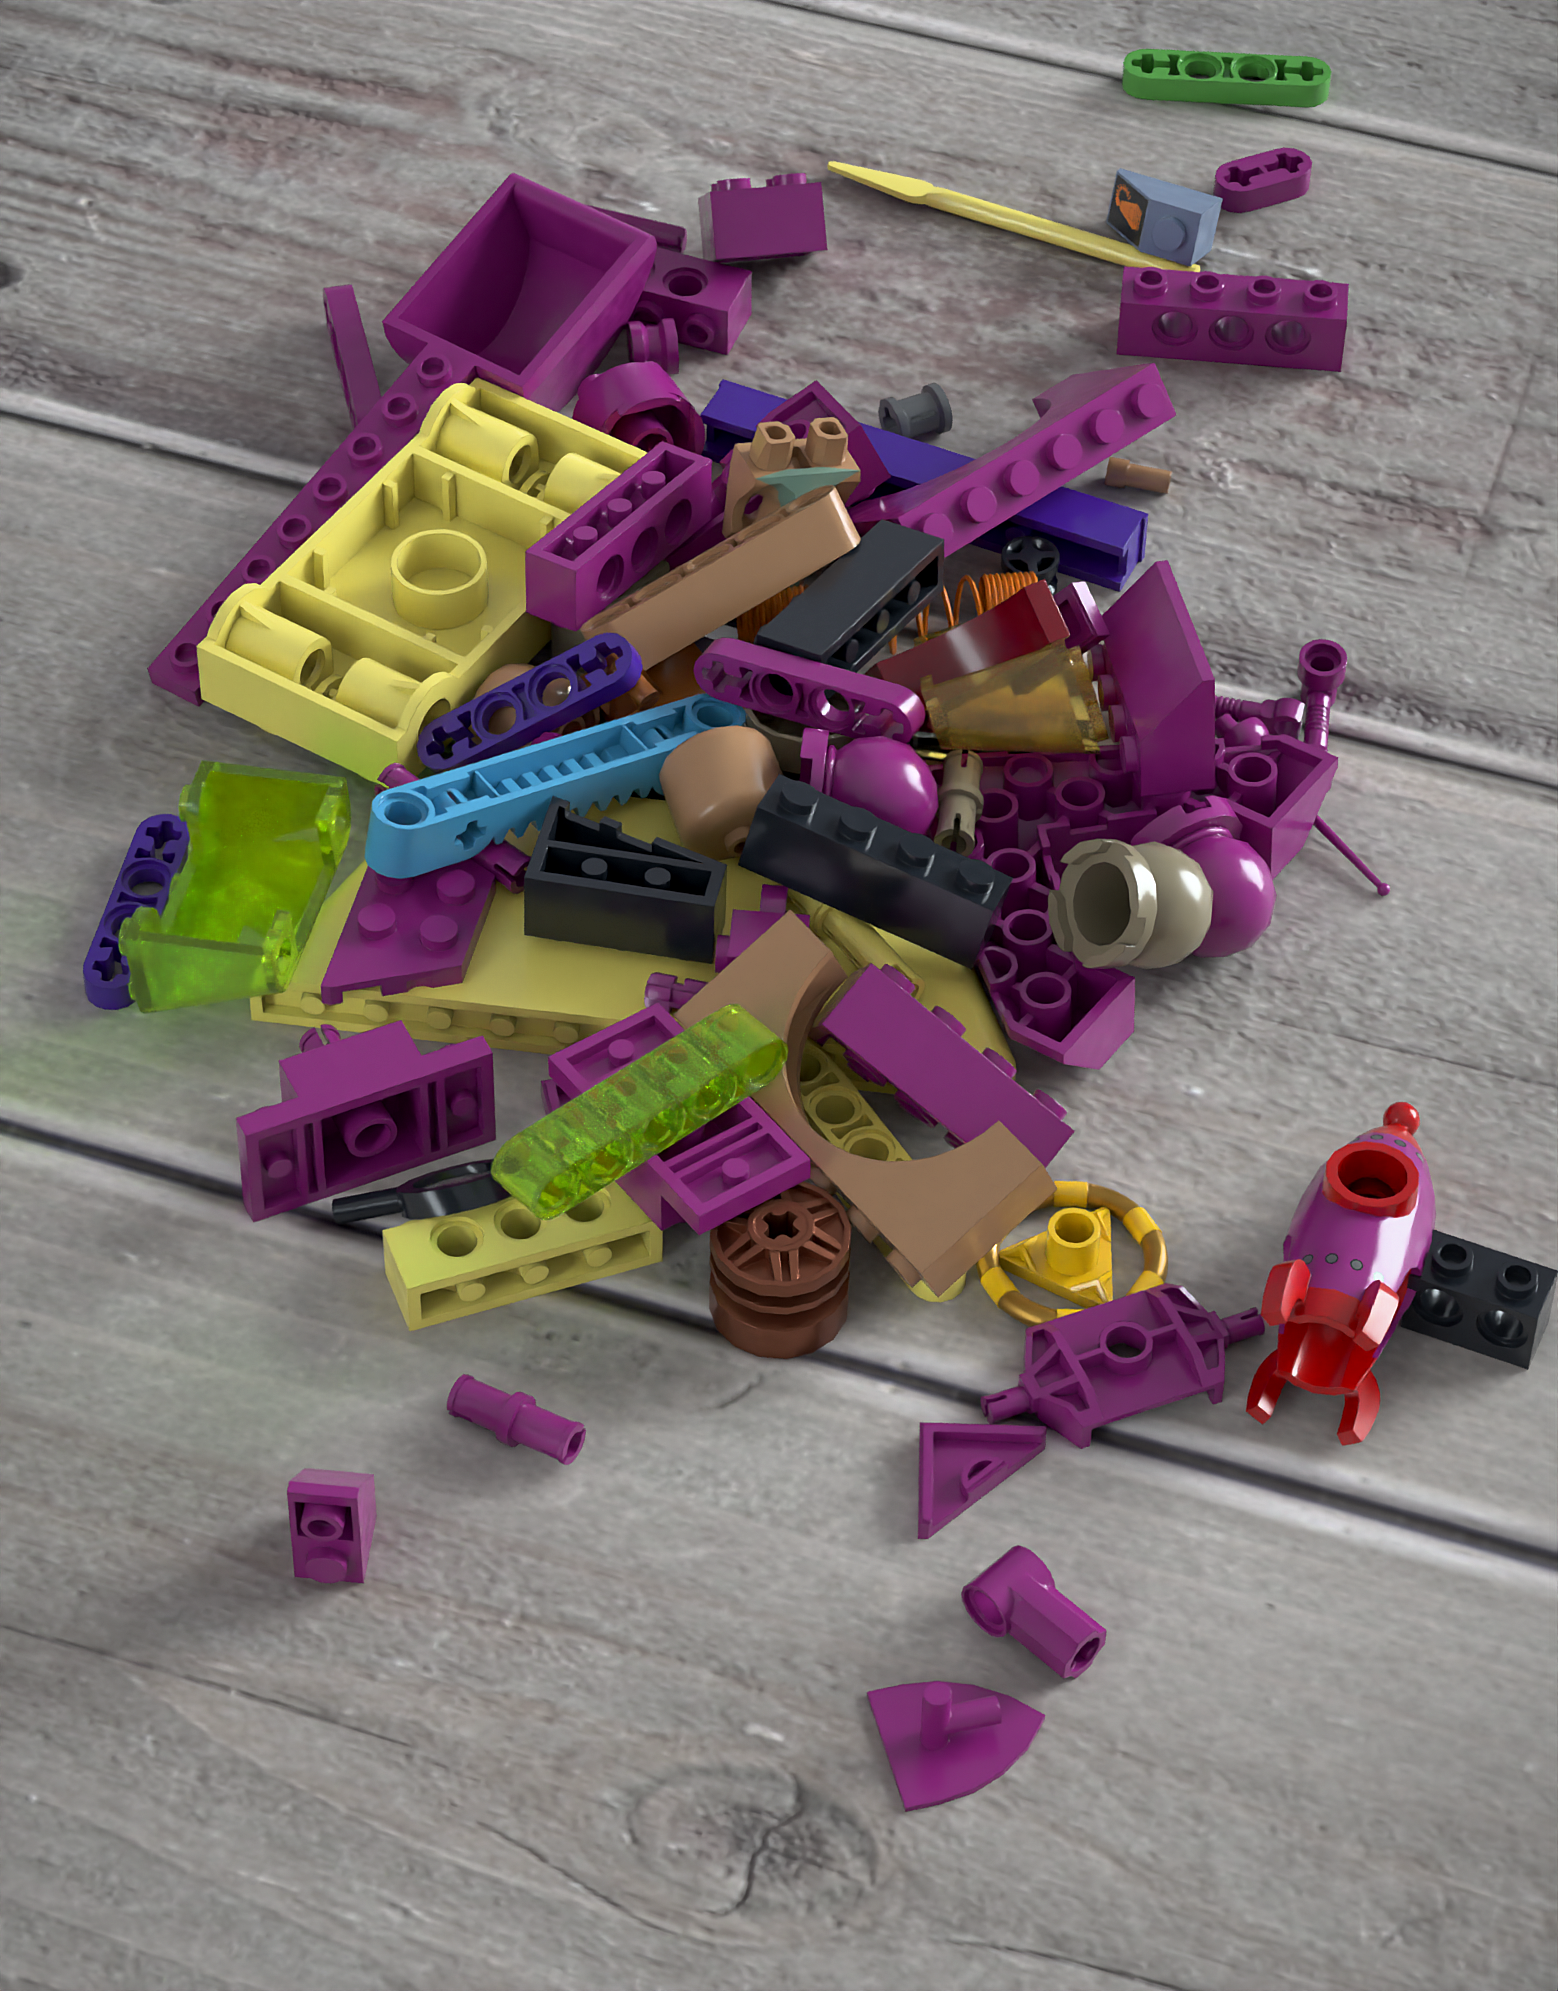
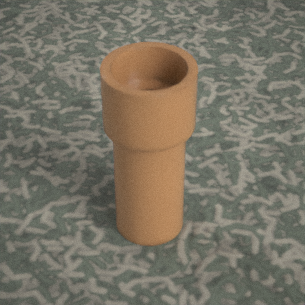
[1104,457,1172,494]

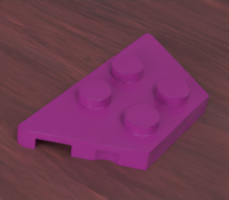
[321,859,496,1005]

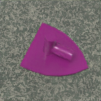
[867,1681,1045,1812]

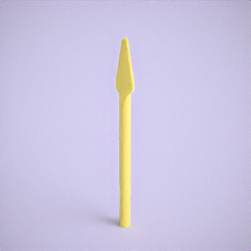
[827,161,1200,272]

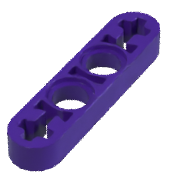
[417,632,643,775]
[83,814,193,1010]

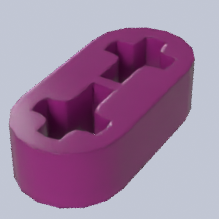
[1213,147,1312,213]

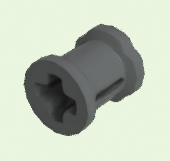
[878,382,953,438]

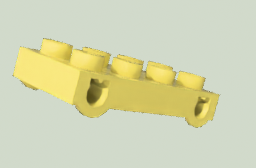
[196,377,648,788]

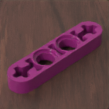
[323,284,382,430]
[694,637,925,744]

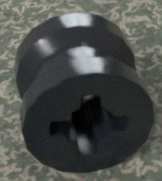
[1001,535,1060,596]

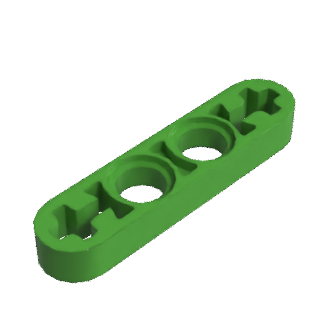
[1122,49,1331,107]

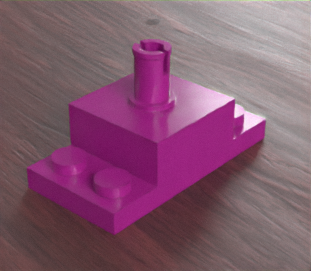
[548,1002,810,1235]
[236,1020,496,1223]

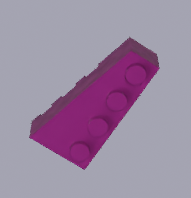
[808,963,1075,1168]

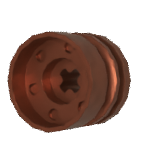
[709,1181,851,1359]

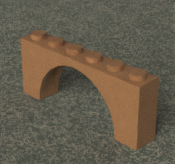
[673,910,1057,1297]

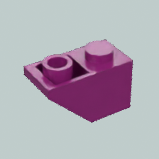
[287,1468,377,1583]

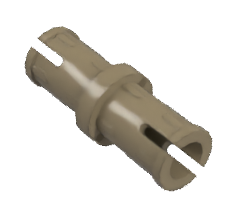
[934,749,984,857]

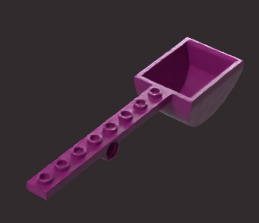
[147,173,657,707]

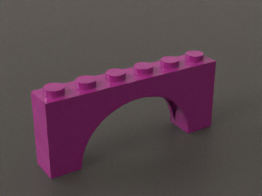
[835,362,1177,562]

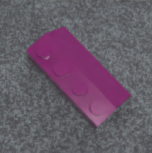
[1087,560,1215,796]

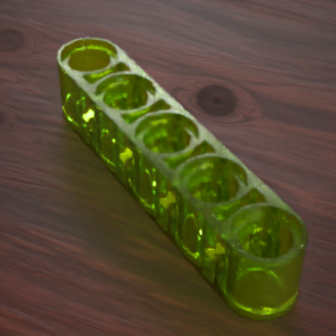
[491,1004,788,1220]

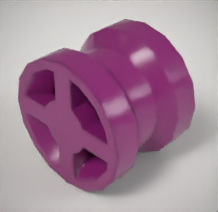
[626,318,679,375]

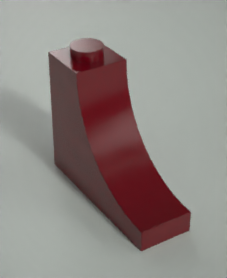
[863,579,1070,723]

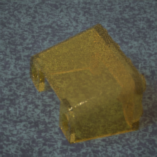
[913,622,1109,754]

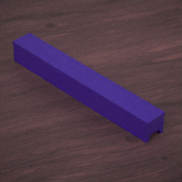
[700,379,1148,592]

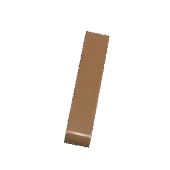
[580,485,861,673]

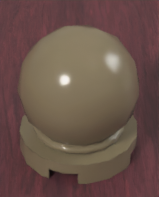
[1048,839,1213,970]

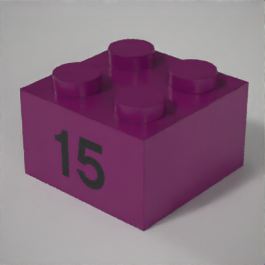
[698,173,827,263]

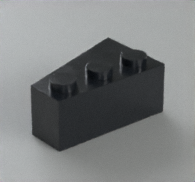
[524,796,727,964]

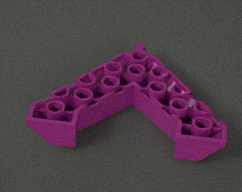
[925,734,1338,1070]

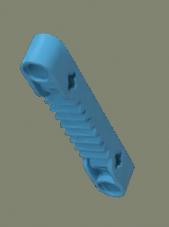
[364,693,746,879]

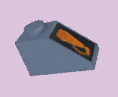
[1106,168,1223,267]

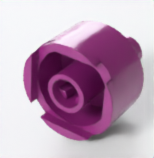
[572,361,705,455]

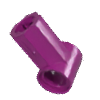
[961,1545,1107,1679]

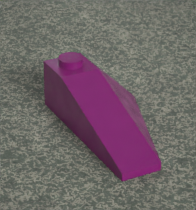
[664,380,891,568]

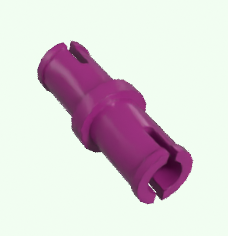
[446,1374,586,1465]

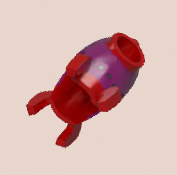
[1246,1102,1436,1446]

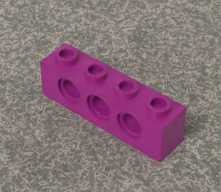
[623,248,752,355]
[1116,266,1349,372]
[525,441,712,632]

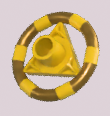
[976,1181,1168,1327]

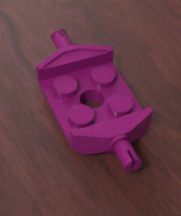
[980,1283,1265,1449]

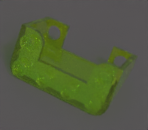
[119,760,351,1014]

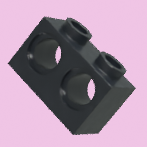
[1401,1229,1558,1370]

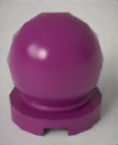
[799,728,939,835]
[1130,796,1277,958]

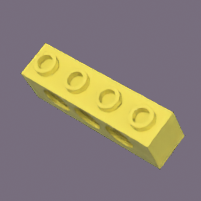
[382,1168,663,1331]

